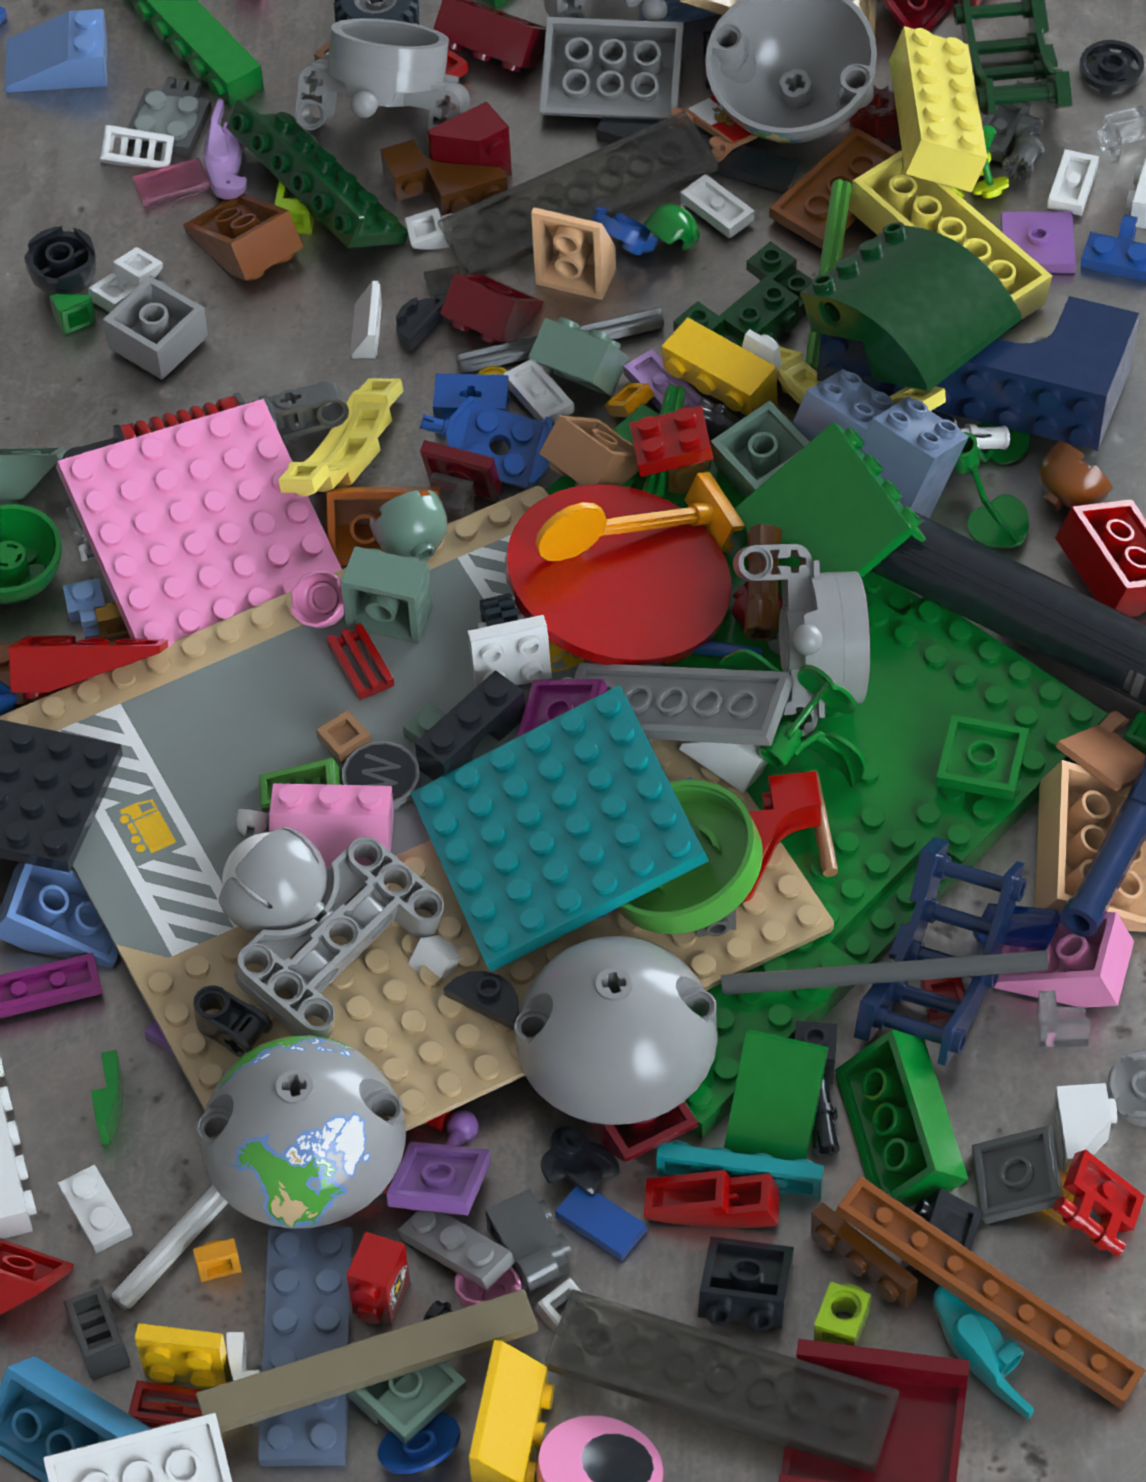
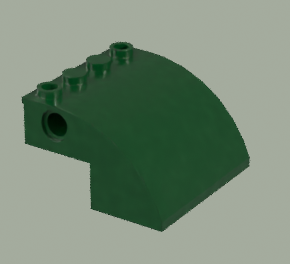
[800,222,1022,391]

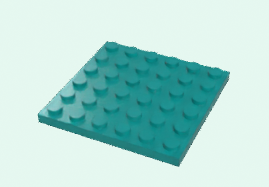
[410,685,709,972]

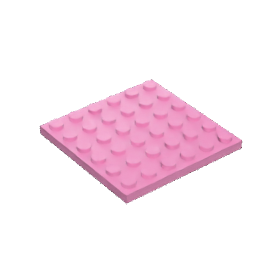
[56,399,341,648]

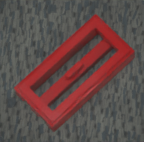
[327,623,395,700]
[128,1380,203,1429]

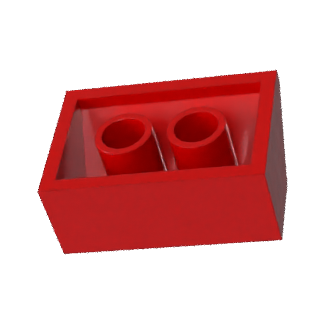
[1055,500,1146,617]

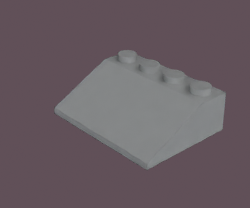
[539,17,685,121]

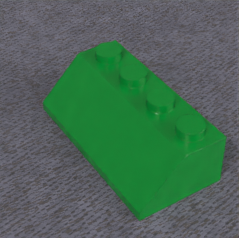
[835,1029,969,1207]

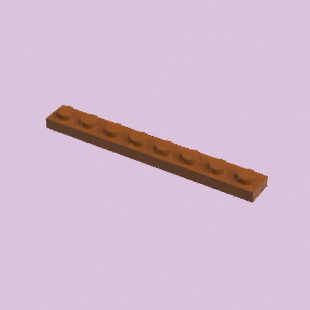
[835,1176,1146,1409]

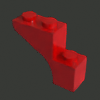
[743,771,821,902]

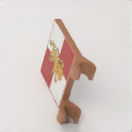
[667,95,758,163]

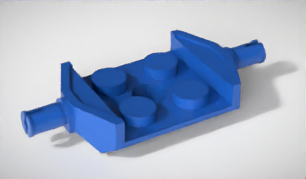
[420,396,553,489]

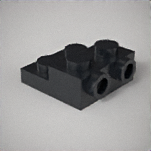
[698,1236,794,1331]

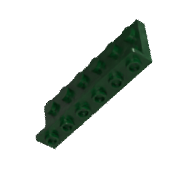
[226,100,408,248]

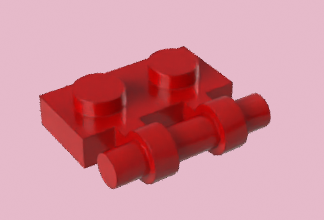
[1053,1149,1145,1257]

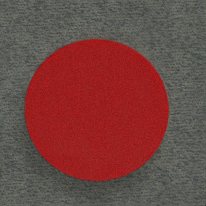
[505,484,731,666]

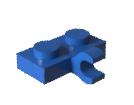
[1081,214,1146,281]

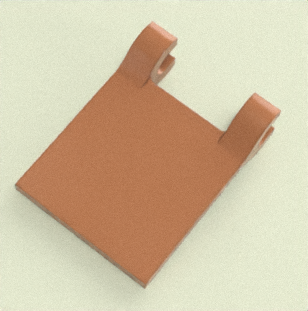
[1056,711,1146,792]

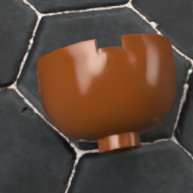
[1038,440,1113,511]

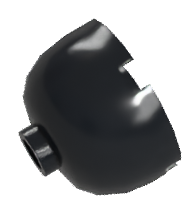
[24,226,96,295]

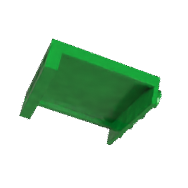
[735,421,926,582]

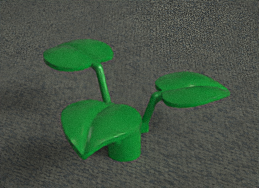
[954,422,1030,548]
[719,649,866,787]

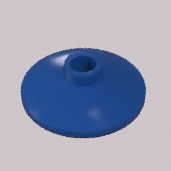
[377,1413,461,1474]

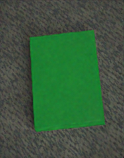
[724,1029,829,1161]

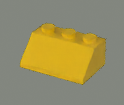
[661,317,778,416]
[469,1340,555,1482]

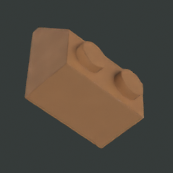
[539,415,639,487]

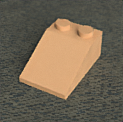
[531,207,616,300]

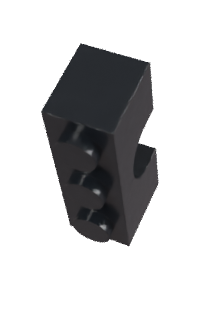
[415,670,525,780]

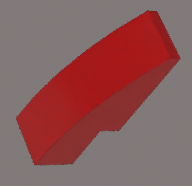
[643,1170,780,1228]

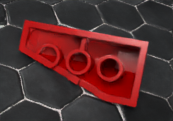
[9,635,168,699]

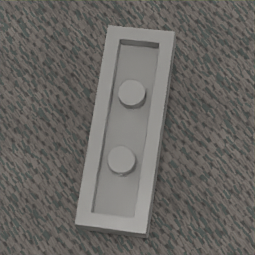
[398,1210,515,1290]

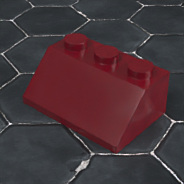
[433,0,546,72]

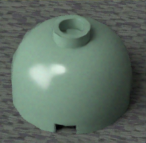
[370,490,447,561]

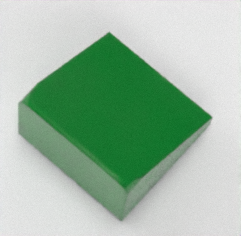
[49,294,96,335]

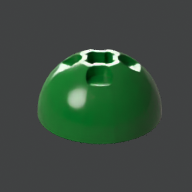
[0,504,62,604]

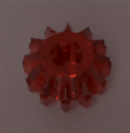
[849,84,899,143]

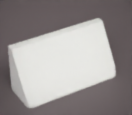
[350,281,382,359]

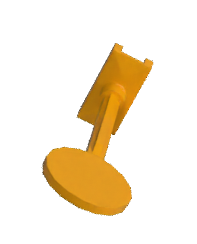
[535,472,745,561]

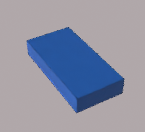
[555,1186,647,1261]

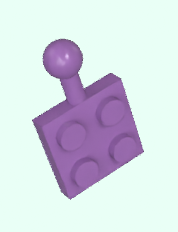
[386,1110,491,1215]

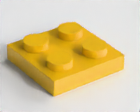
[134,1323,231,1389]

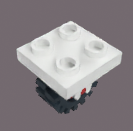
[468,593,552,688]

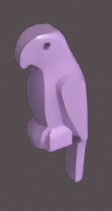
[203,99,247,199]

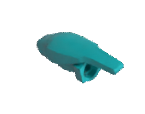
[932,1286,1034,1419]

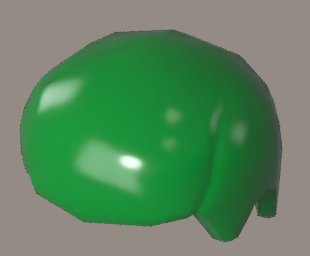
[643,203,700,250]

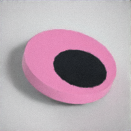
[536,1416,663,1482]

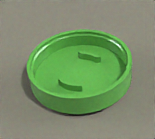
[617,780,763,934]

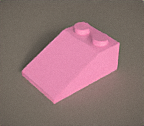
[994,912,1134,1008]

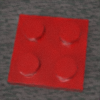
[630,405,714,477]

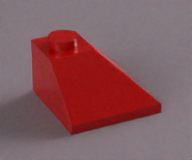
[0,1238,74,1315]

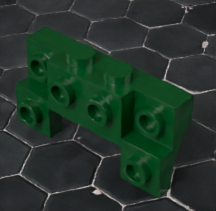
[673,241,813,347]

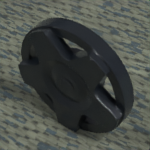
[1079,40,1144,94]

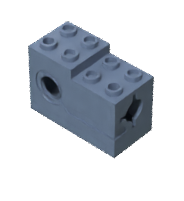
[792,369,969,519]

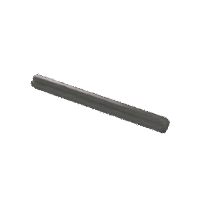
[456,308,664,374]

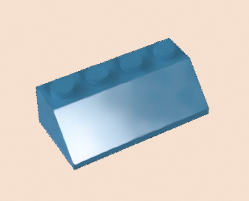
[0,1356,151,1482]

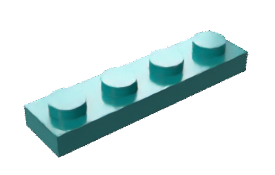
[656,1141,824,1200]

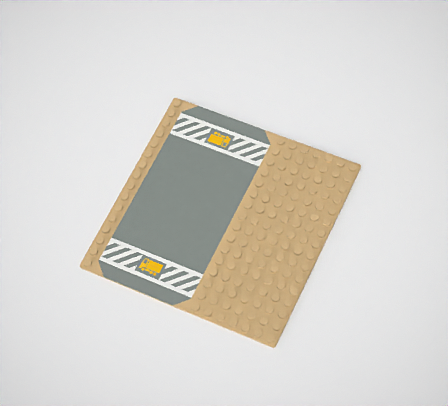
[0,486,834,1135]

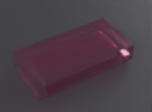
[133,158,211,209]

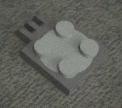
[128,77,212,157]

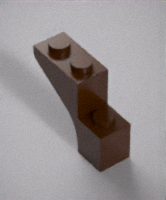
[380,139,509,216]

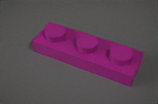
[0,953,103,1018]

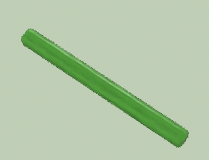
[805,179,852,371]

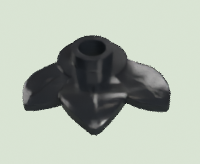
[540,1127,620,1196]

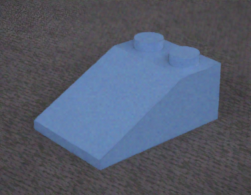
[5,9,108,93]
[0,862,119,968]

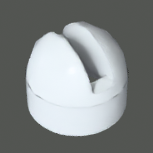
[236,809,269,837]

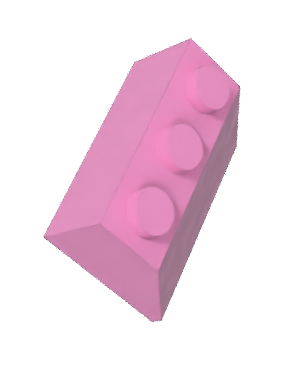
[269,783,394,868]

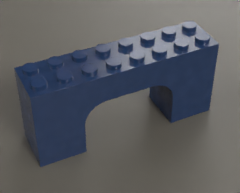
[817,248,1140,451]

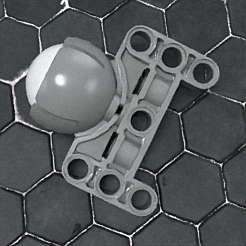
[219,826,444,1038]

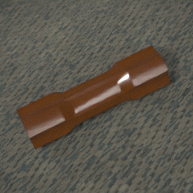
[744,524,782,642]

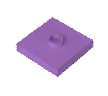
[1001,211,1076,273]

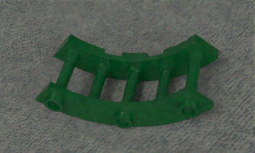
[953,0,1073,115]

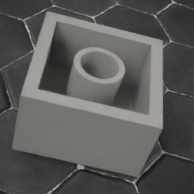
[103,276,209,380]

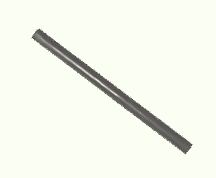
[721,950,1048,995]

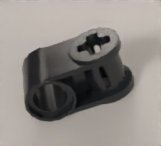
[193,985,273,1057]

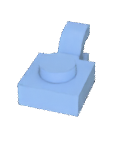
[62,578,105,639]

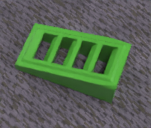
[259,758,343,812]

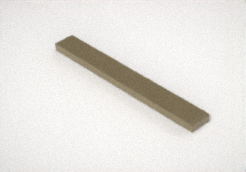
[196,1289,538,1433]

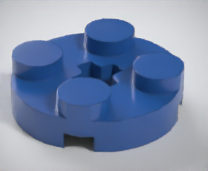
[590,207,660,255]

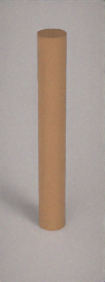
[807,770,838,877]

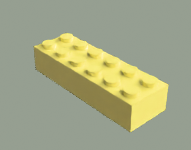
[889,26,988,192]
[848,150,1052,319]

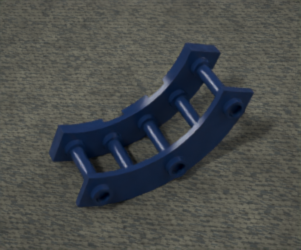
[854,837,1027,1066]

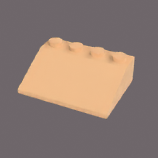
[1034,760,1146,932]

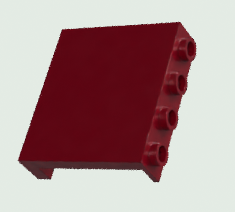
[778,1338,970,1482]

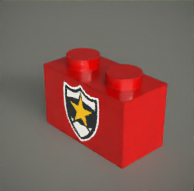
[346,1232,411,1326]

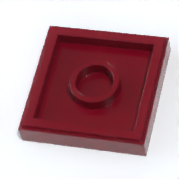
[420,440,503,502]

